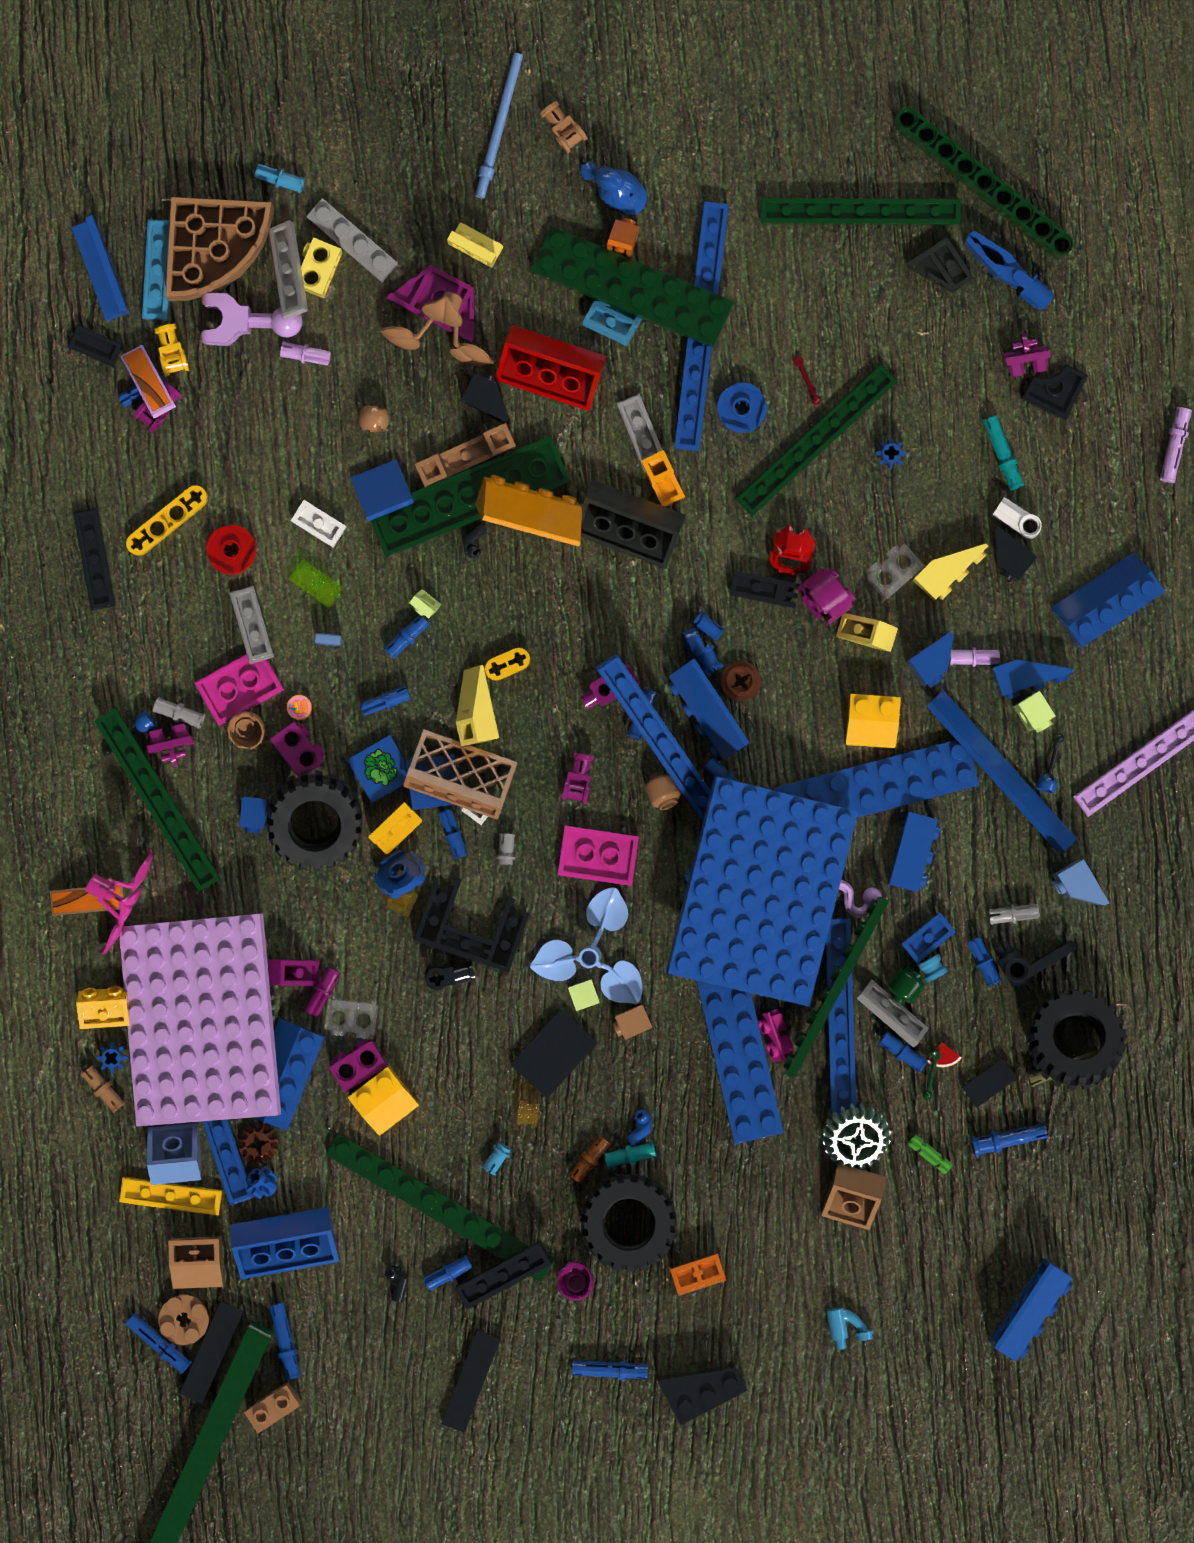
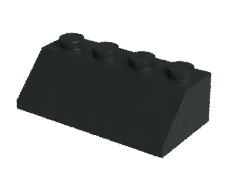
[581,480,686,569]

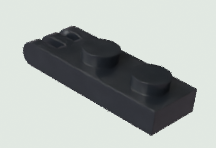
[729,570,800,609]

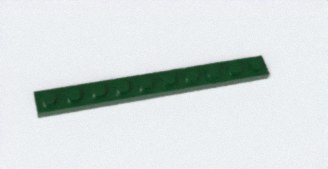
[326,1133,554,1283]

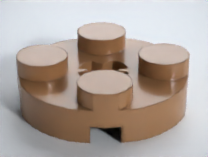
[158,1294,210,1345]

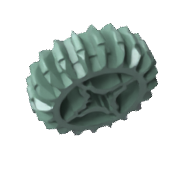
[822,1103,890,1170]

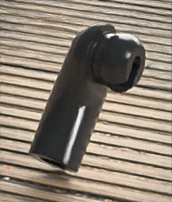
[463,521,487,559]
[385,1266,408,1303]

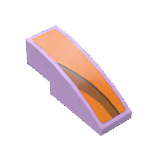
[120,345,176,418]

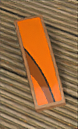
[50,885,125,916]

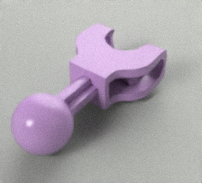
[200,293,303,346]

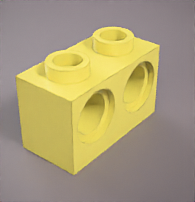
[301,237,343,298]

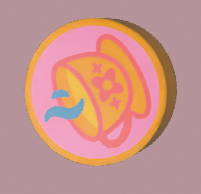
[287,695,312,720]

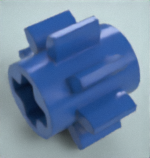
[875,438,907,470]
[96,1042,129,1074]
[247,1166,278,1199]

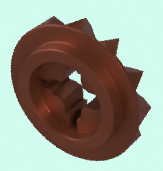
[721,661,761,701]
[238,1124,278,1164]

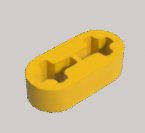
[485,648,530,681]

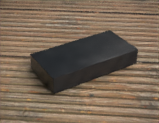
[67,324,124,368]
[962,1058,1018,1108]

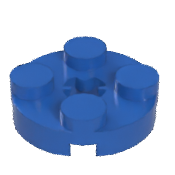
[717,382,767,433]
[374,850,425,899]

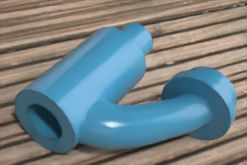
[826,1307,874,1350]

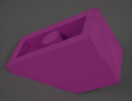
[267,959,319,986]

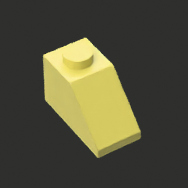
[836,613,898,652]

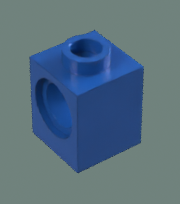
[239,797,269,834]

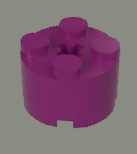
[797,568,855,626]

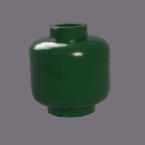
[888,967,925,1005]

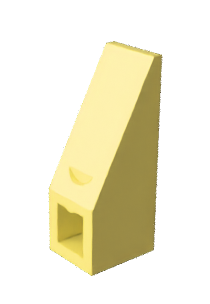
[913,544,988,601]
[456,665,499,746]

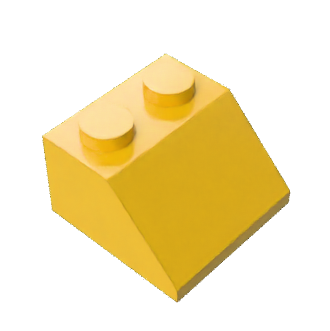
[845,694,901,748]
[348,1066,419,1136]

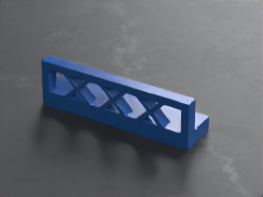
[71,215,130,321]

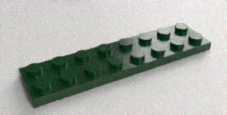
[531,226,734,348]
[371,436,570,558]

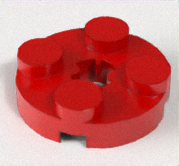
[206,525,257,575]

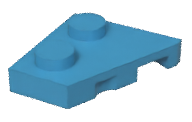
[583,301,642,346]

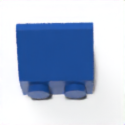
[906,631,954,688]

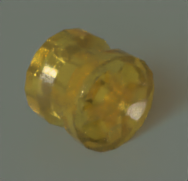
[517,1100,540,1127]

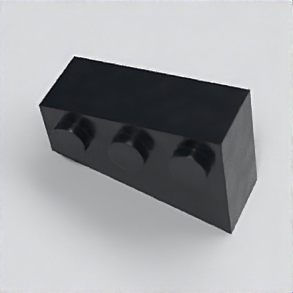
[657,1364,748,1426]

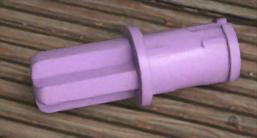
[280,341,331,365]
[950,647,1000,667]

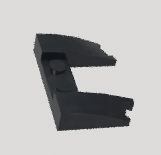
[414,879,529,975]

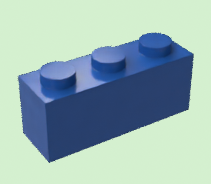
[888,812,941,892]

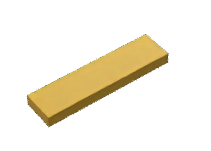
[119,1177,223,1216]

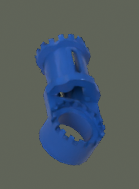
[681,628,724,675]

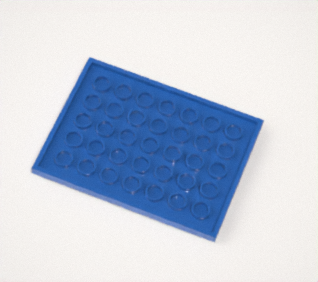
[666,776,858,1007]

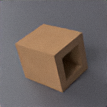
[612,1004,653,1040]

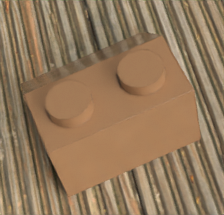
[821,1163,886,1230]

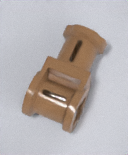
[540,101,588,154]

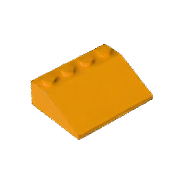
[475,475,582,546]

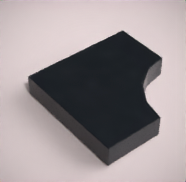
[1021,365,1088,421]

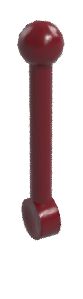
[794,357,821,405]

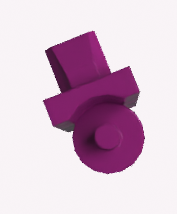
[1002,333,1051,377]
[147,724,195,767]

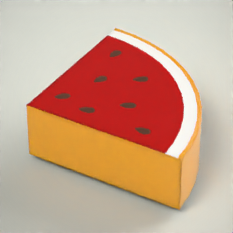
[927,1042,962,1067]

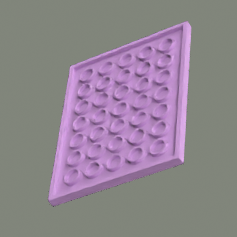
[119,913,281,1126]

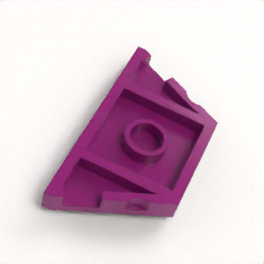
[387,265,475,343]

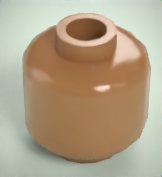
[645,771,681,810]

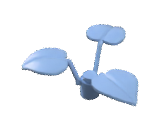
[530,887,643,1004]

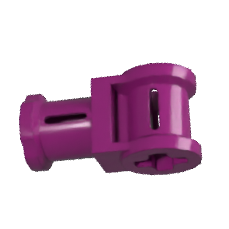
[133,382,183,433]
[562,752,594,805]

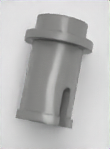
[496,834,515,865]

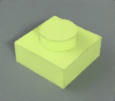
[409,589,442,618]

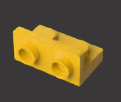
[368,802,422,854]
[76,986,130,1029]

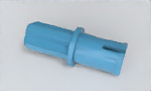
[255,164,305,193]

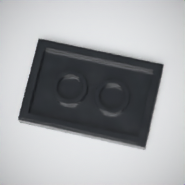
[511,1009,598,1099]

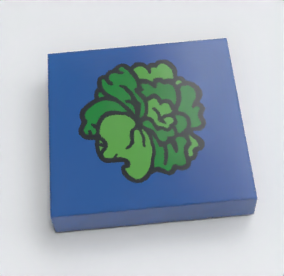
[347,735,407,803]

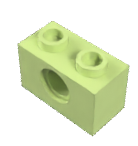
[1013,691,1056,733]

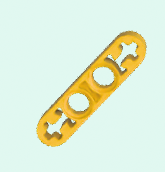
[126,485,208,556]

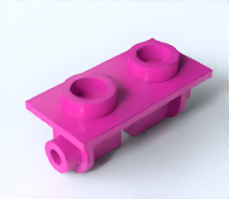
[757,1009,794,1063]

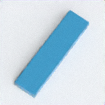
[142,219,170,321]

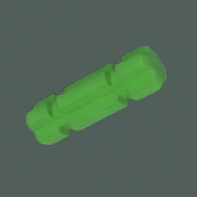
[908,1135,952,1174]

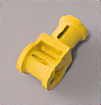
[154,324,190,377]

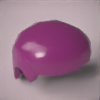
[557,1262,595,1301]

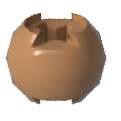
[358,406,390,432]

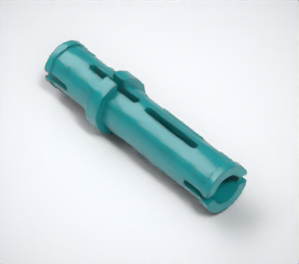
[983,416,1025,491]

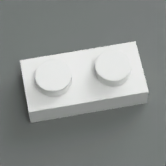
[291,500,347,548]

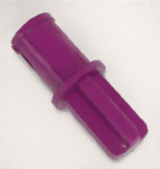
[306,967,341,1017]

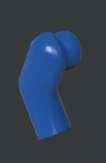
[626,1110,652,1147]

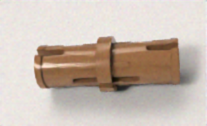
[81,1065,125,1113]

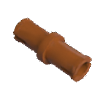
[569,1135,611,1185]

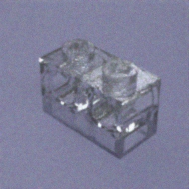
[866,544,925,601]
[325,999,379,1039]

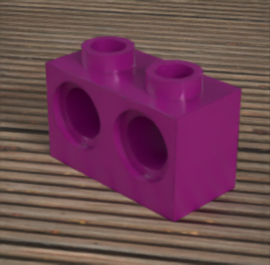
[270,722,326,777]
[329,1039,388,1093]

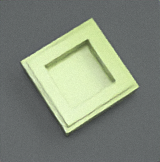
[568,979,600,1011]

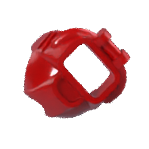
[769,524,817,578]

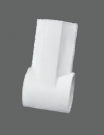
[992,497,1042,539]

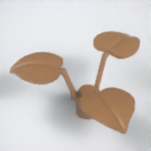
[379,292,495,367]

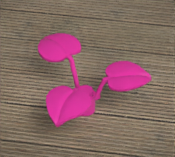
[85,848,153,955]

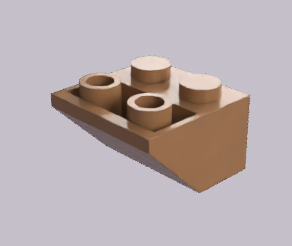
[168,1236,223,1289]

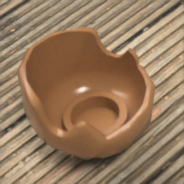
[227,711,265,750]

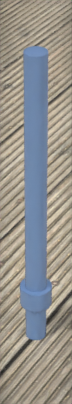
[475,53,523,199]

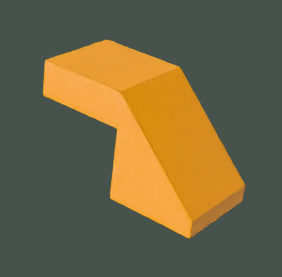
[641,450,685,507]

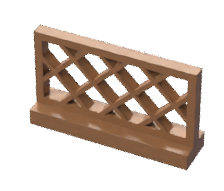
[403,729,518,820]

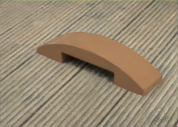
[415,423,516,487]

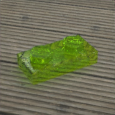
[289,559,344,609]

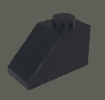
[461,372,509,424]
[992,526,1037,582]

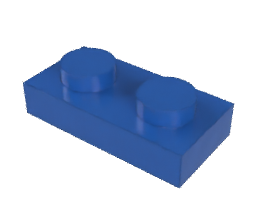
[901,912,956,963]

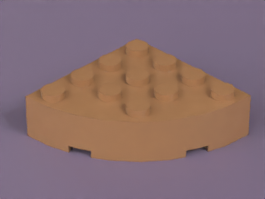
[166,197,274,301]

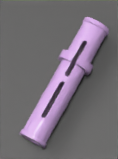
[1159,407,1192,483]

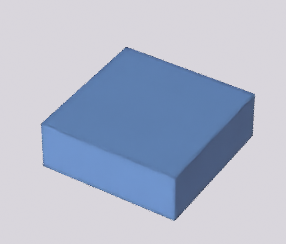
[315,633,342,647]

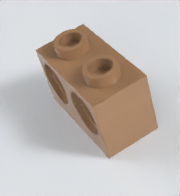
[244,1381,302,1434]

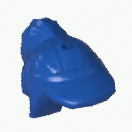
[580,162,647,215]

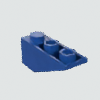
[991,660,1074,700]

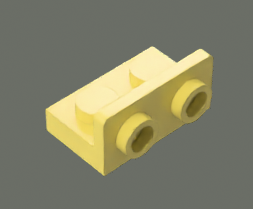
[447,223,503,268]

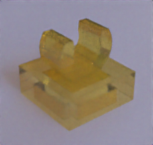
[386,891,419,917]

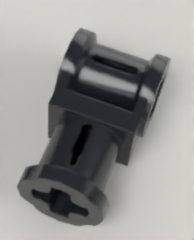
[426,961,476,990]

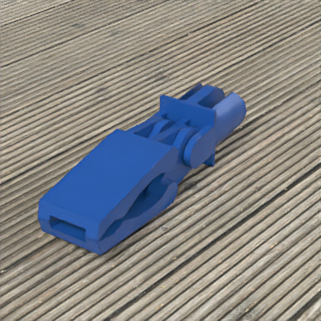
[964,231,1053,310]

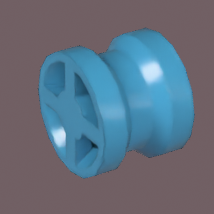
[917,954,948,983]

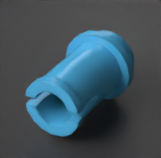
[482,1142,511,1175]

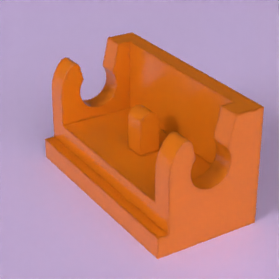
[670,1254,726,1296]

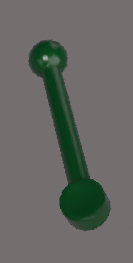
[922,1050,941,1100]

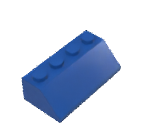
[1051,553,1165,649]
[667,659,749,761]
[255,1018,326,1131]
[230,1207,340,1279]
[989,1258,1072,1362]

